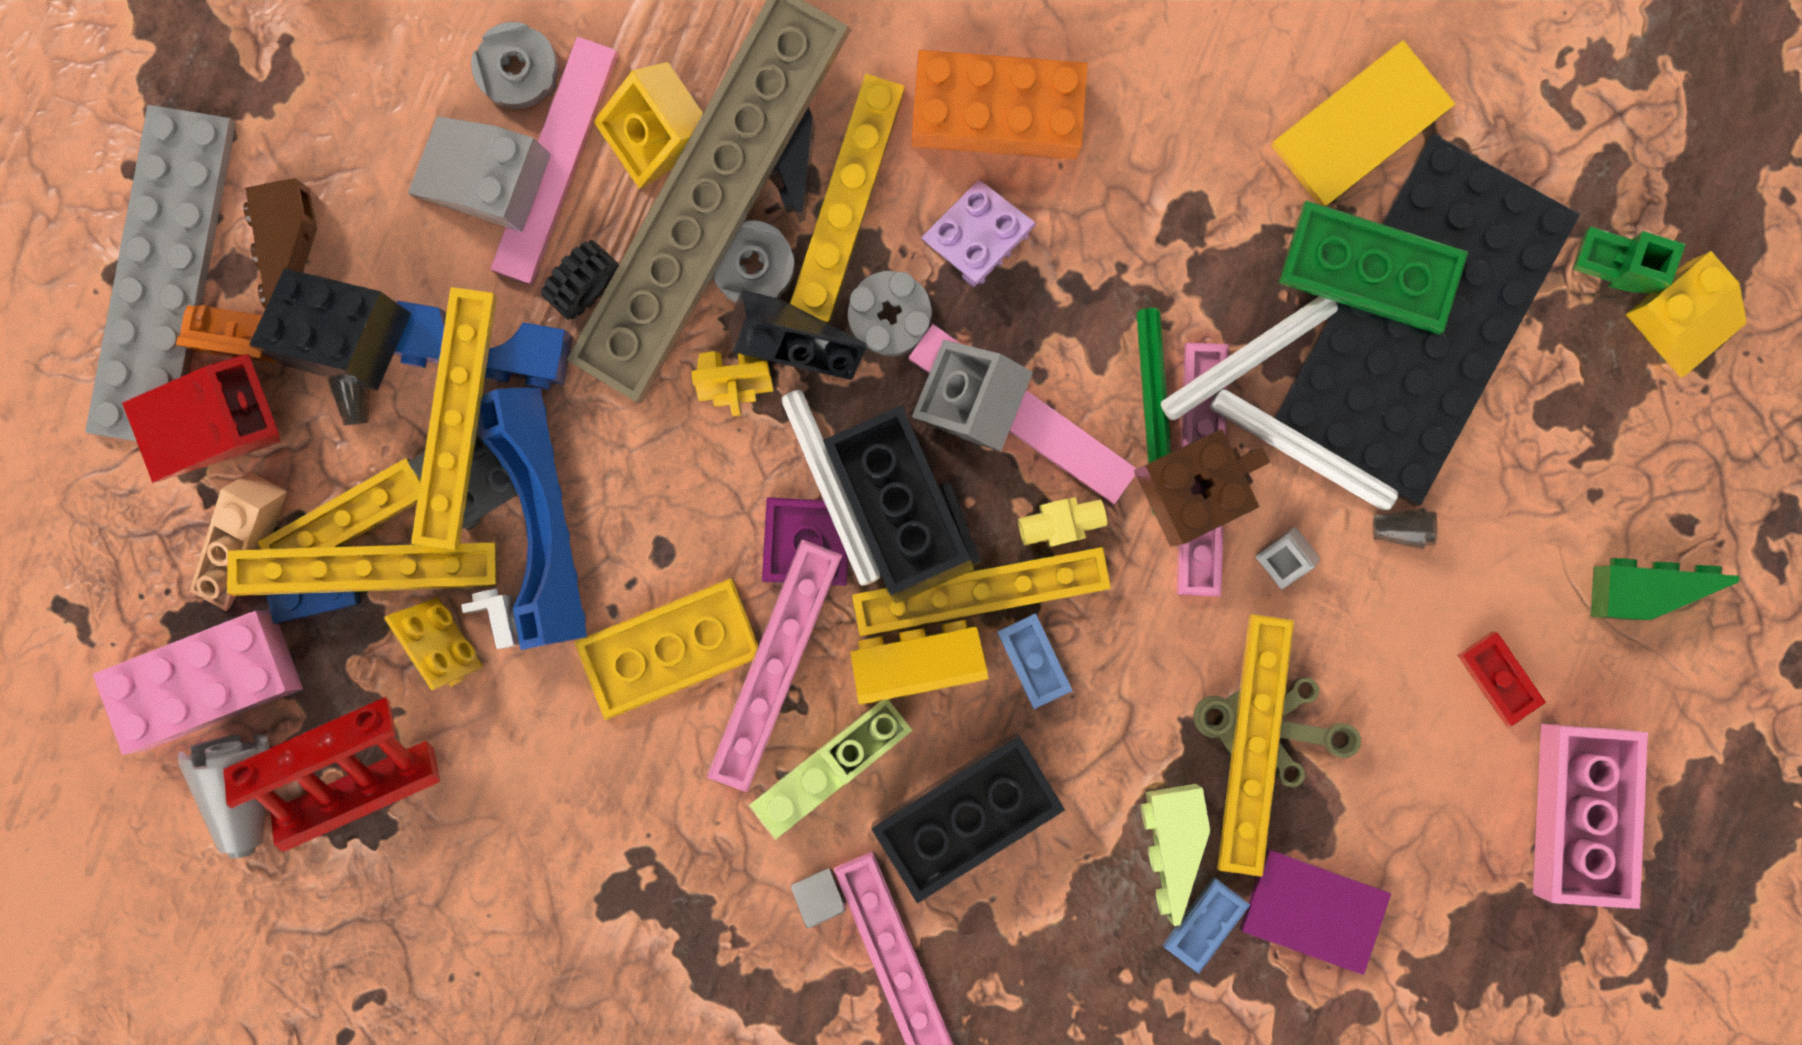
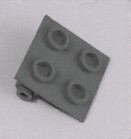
[408,425,518,531]

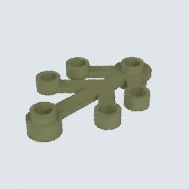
[1193,677,1361,787]

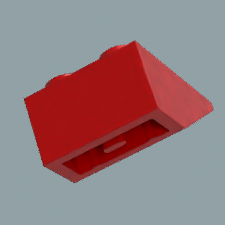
[122,353,281,483]

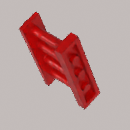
[223,697,440,852]

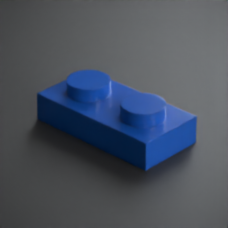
[267,592,361,624]

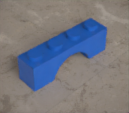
[394,300,573,390]

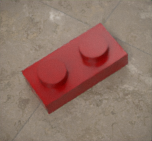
[1457,631,1546,727]

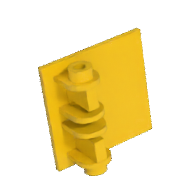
[384,597,484,691]

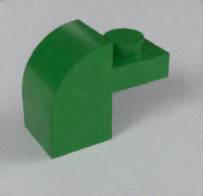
[1572,226,1686,293]

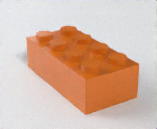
[912,49,1088,160]

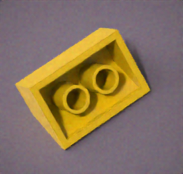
[850,620,989,705]

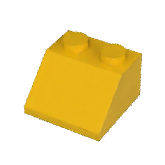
[593,62,703,189]
[1625,251,1747,378]

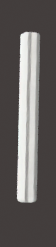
[1161,297,1338,421]
[1210,389,1398,510]
[782,390,881,585]

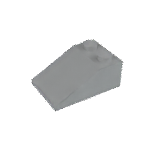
[408,116,551,232]

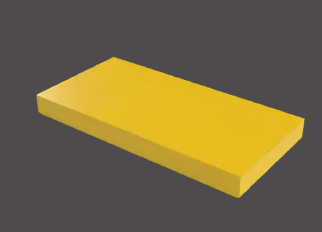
[1270,40,1455,206]
[574,578,759,720]

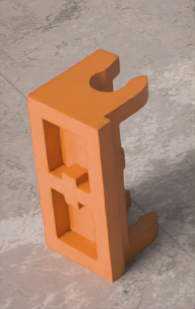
[176,304,276,364]

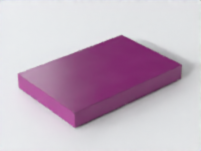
[1239,848,1391,975]

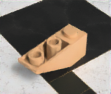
[189,471,287,611]

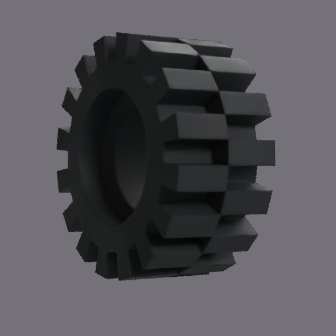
[541,240,619,320]

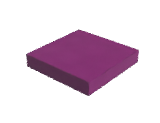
[762,497,848,586]

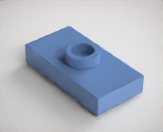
[1162,876,1250,974]

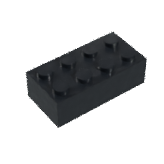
[823,405,974,604]
[871,732,1065,904]

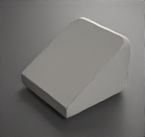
[1256,527,1320,590]
[791,867,847,929]

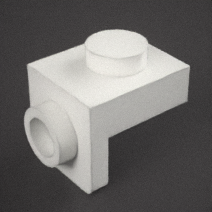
[461,589,519,649]

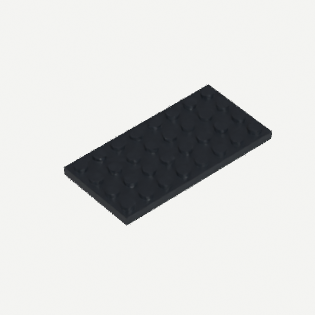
[1273,133,1580,507]

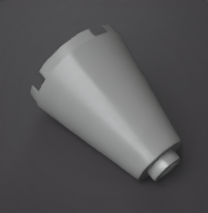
[178,734,270,858]

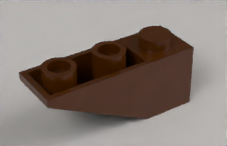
[243,178,317,309]

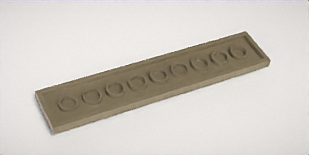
[566,0,851,403]

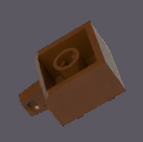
[1133,429,1270,547]

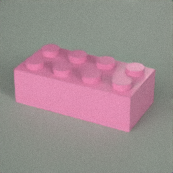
[93,611,303,755]
[1533,724,1648,909]

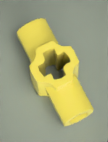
[1018,497,1107,547]

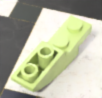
[748,699,913,840]

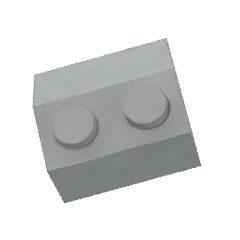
[911,340,1033,451]

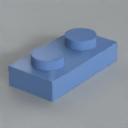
[997,614,1073,709]

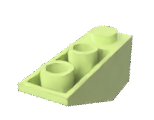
[1141,784,1210,926]

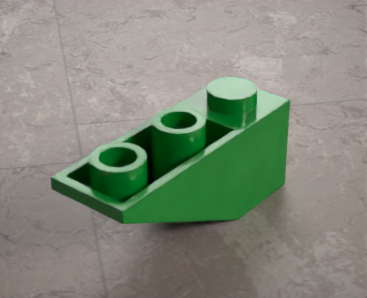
[1590,558,1740,620]

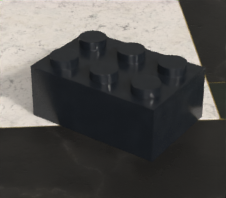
[249,268,411,391]

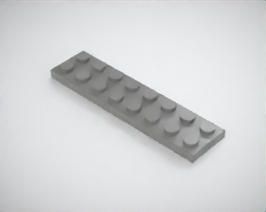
[85,105,236,441]

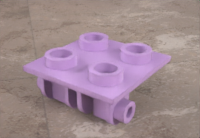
[921,180,1036,287]

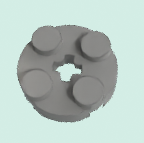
[471,22,558,109]
[713,220,795,303]
[848,271,932,357]

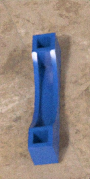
[478,387,587,650]

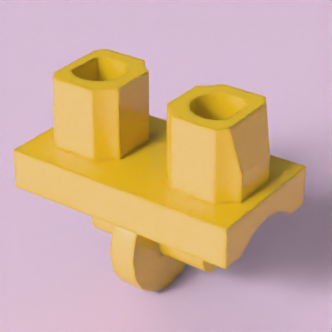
[691,351,773,417]

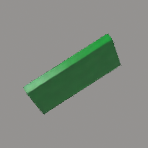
[1278,200,1468,334]

